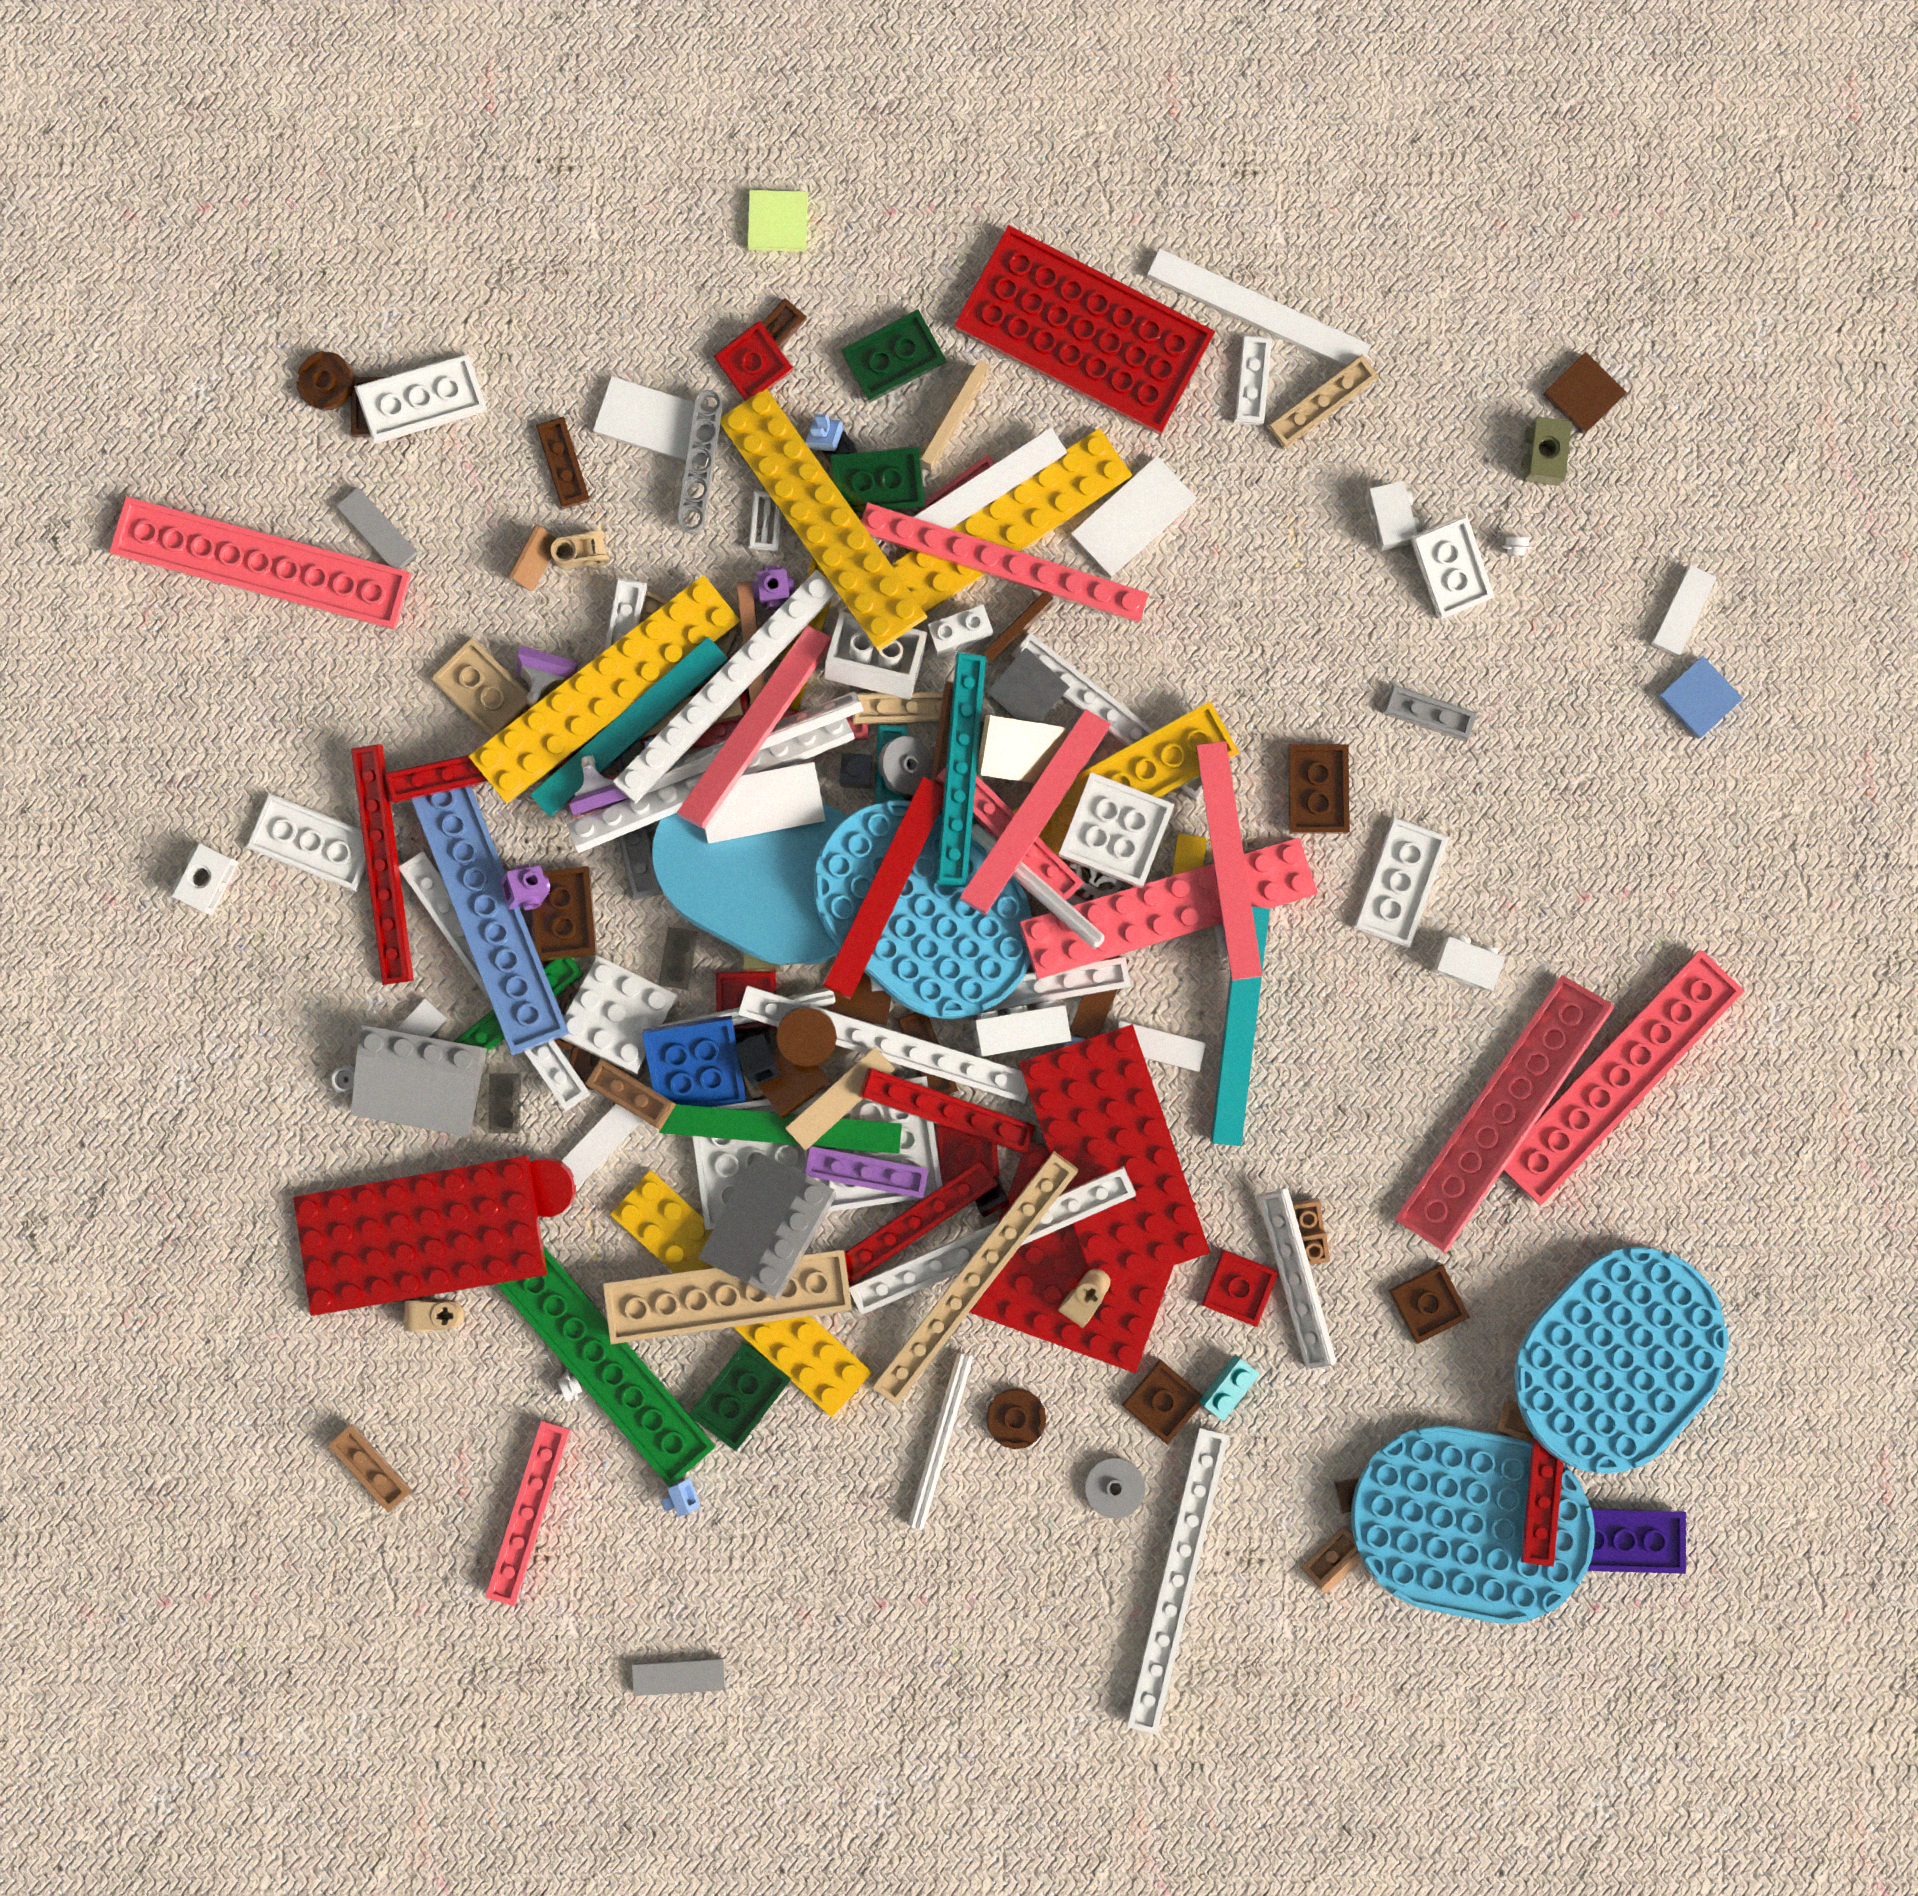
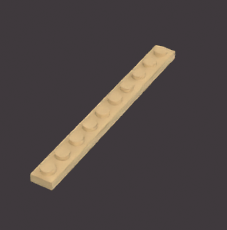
[872,1151,1078,1406]

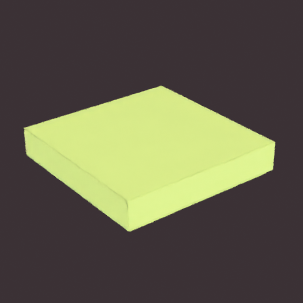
[748,190,808,252]

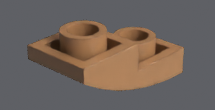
[1292,1198,1330,1265]

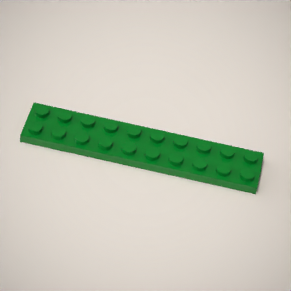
[496,1244,716,1487]

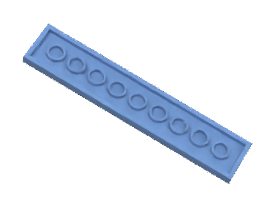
[411,787,569,1055]

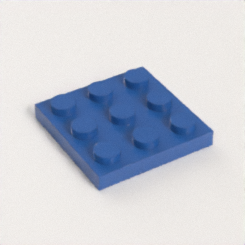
[642,1015,747,1107]

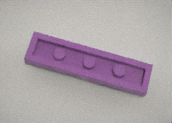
[805,1146,929,1198]

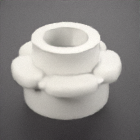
[1502,537,1532,555]
[331,1065,355,1095]
[558,1372,583,1402]

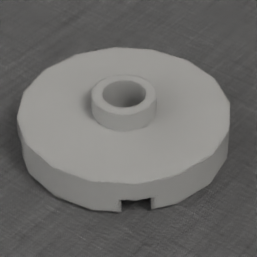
[878,736,933,796]
[1085,1457,1145,1519]

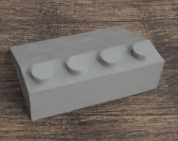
[351,1025,487,1137]
[698,1152,836,1302]

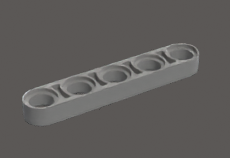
[678,390,723,534]

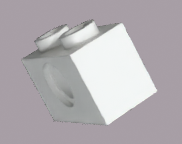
[927,605,993,658]
[172,843,239,915]

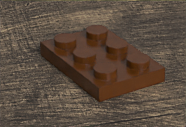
[1288,744,1350,834]
[532,866,598,961]

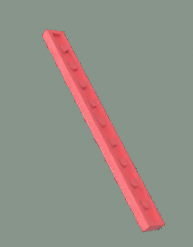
[861,503,1149,623]

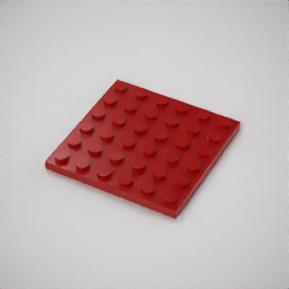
[969,1143,1196,1374]

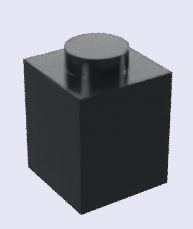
[839,753,872,789]
[735,1033,781,1087]

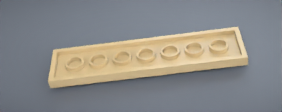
[603,1249,852,1344]

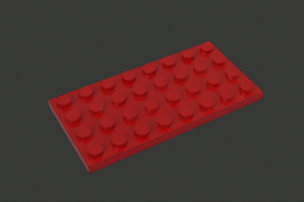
[954,225,1215,436]
[1019,1024,1211,1287]
[293,1156,547,1316]

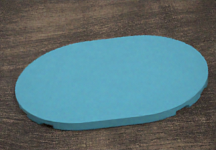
[813,800,1034,1019]
[652,802,848,966]
[1514,1247,1729,1474]
[1351,1426,1595,1624]

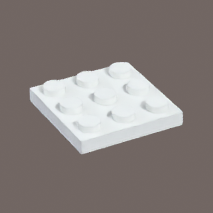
[1058,772,1175,889]
[560,956,678,1075]

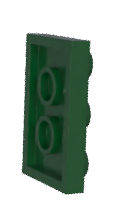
[841,309,946,403]
[831,446,926,513]
[688,1341,792,1451]

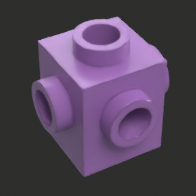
[752,565,795,610]
[499,864,550,910]

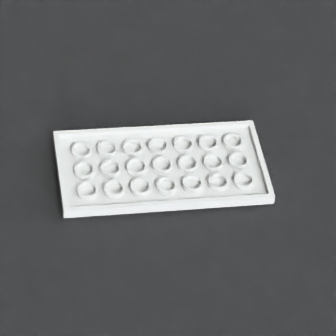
[693,1076,942,1230]

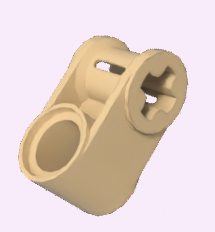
[551,531,610,570]
[1058,1269,1110,1328]
[404,1300,465,1331]

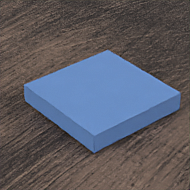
[1658,656,1744,739]

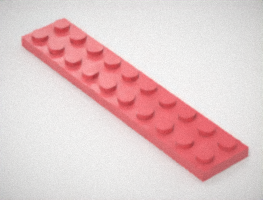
[109,497,412,630]
[1019,838,1318,980]
[1503,950,1745,1206]
[1394,975,1614,1254]

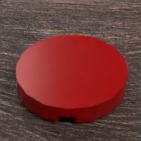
[530,1157,577,1217]

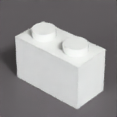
[1365,481,1420,552]
[1432,934,1505,993]

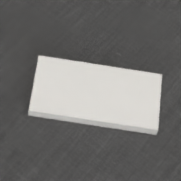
[354,354,487,444]
[593,376,723,468]
[1071,456,1197,578]
[705,762,826,844]
[246,793,367,892]
[1353,817,1449,949]

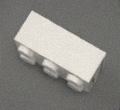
[824,611,927,700]
[971,1000,1071,1056]

